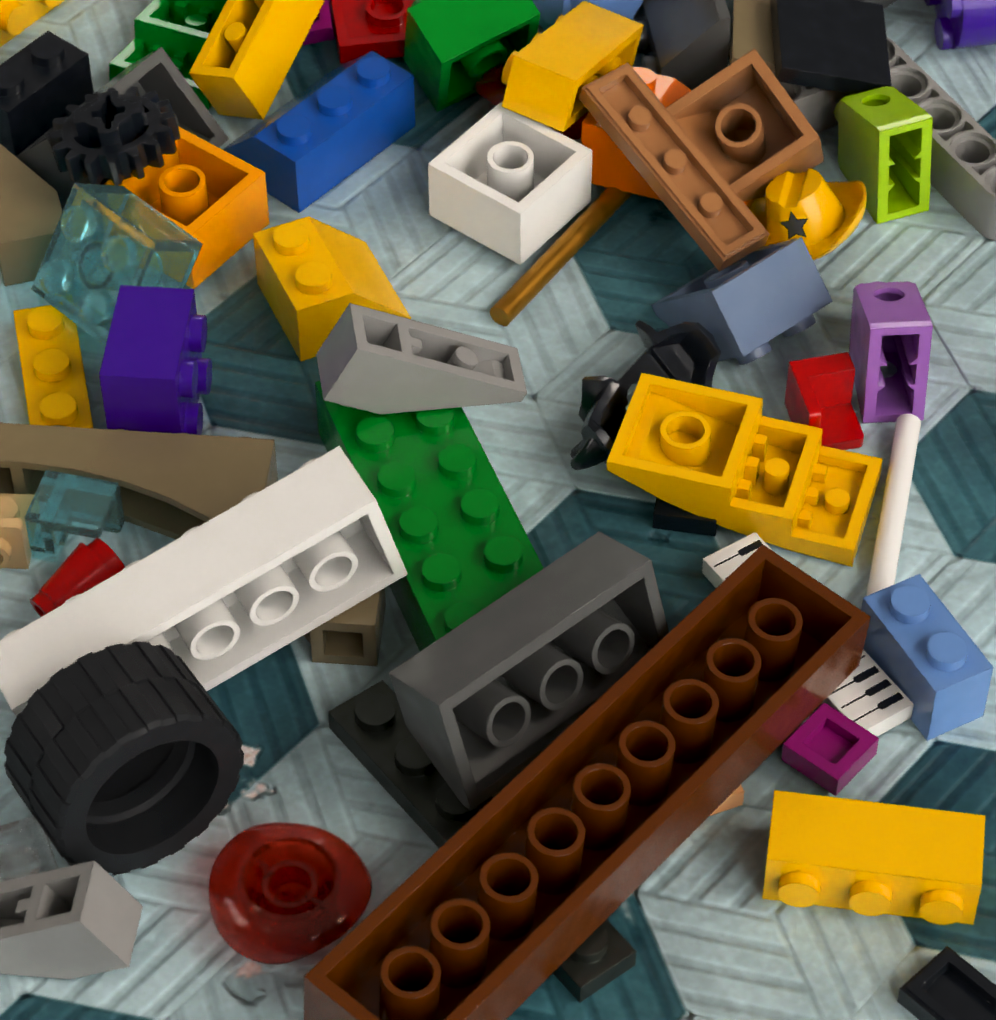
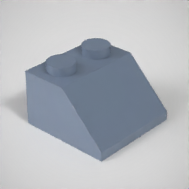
[651,237,833,365]

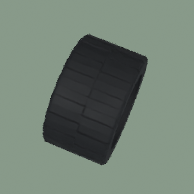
[4,642,244,875]

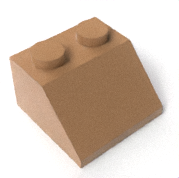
[666,48,824,202]

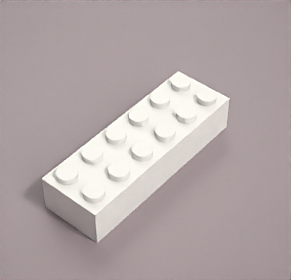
[0,446,408,717]

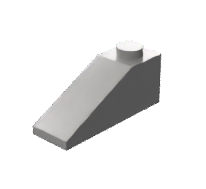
[316,303,527,415]
[0,860,143,979]

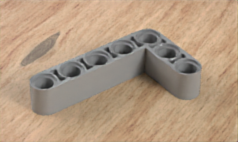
[772,37,996,241]

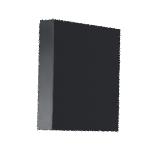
[770,0,891,94]

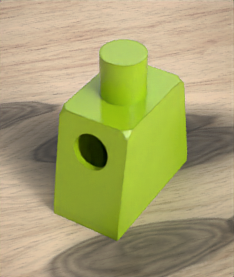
[834,86,933,224]

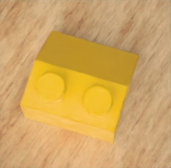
[253,216,411,361]

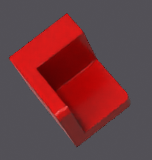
[784,352,864,450]

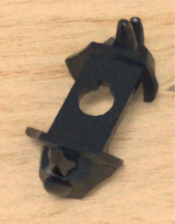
[570,320,721,470]

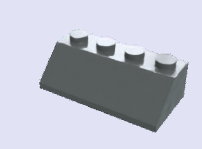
[389,531,669,811]

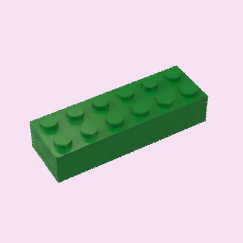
[315,381,544,651]

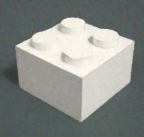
[428,102,593,265]

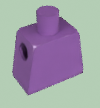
[849,281,933,423]

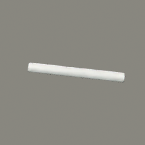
[866,414,921,596]

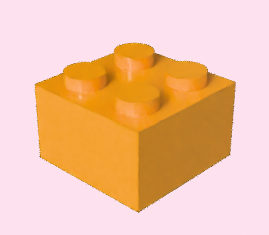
[98,126,270,289]

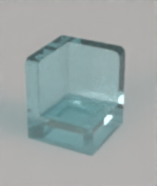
[25,470,125,563]

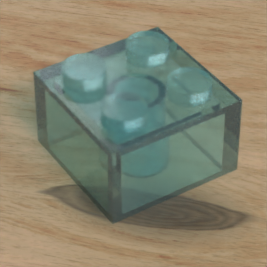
[31,183,203,347]

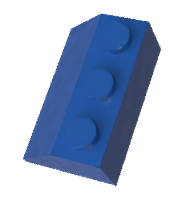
[222,51,415,213]

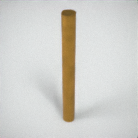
[490,187,632,326]

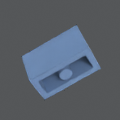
[861,574,993,741]

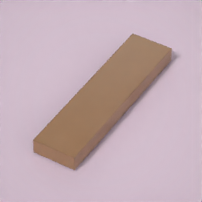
[579,62,770,272]

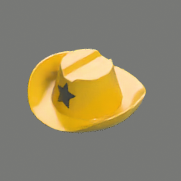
[750,168,867,261]

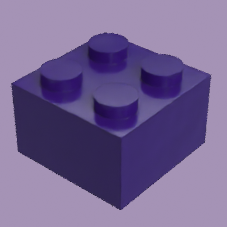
[99,285,212,435]

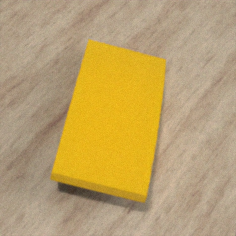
[607,373,883,567]

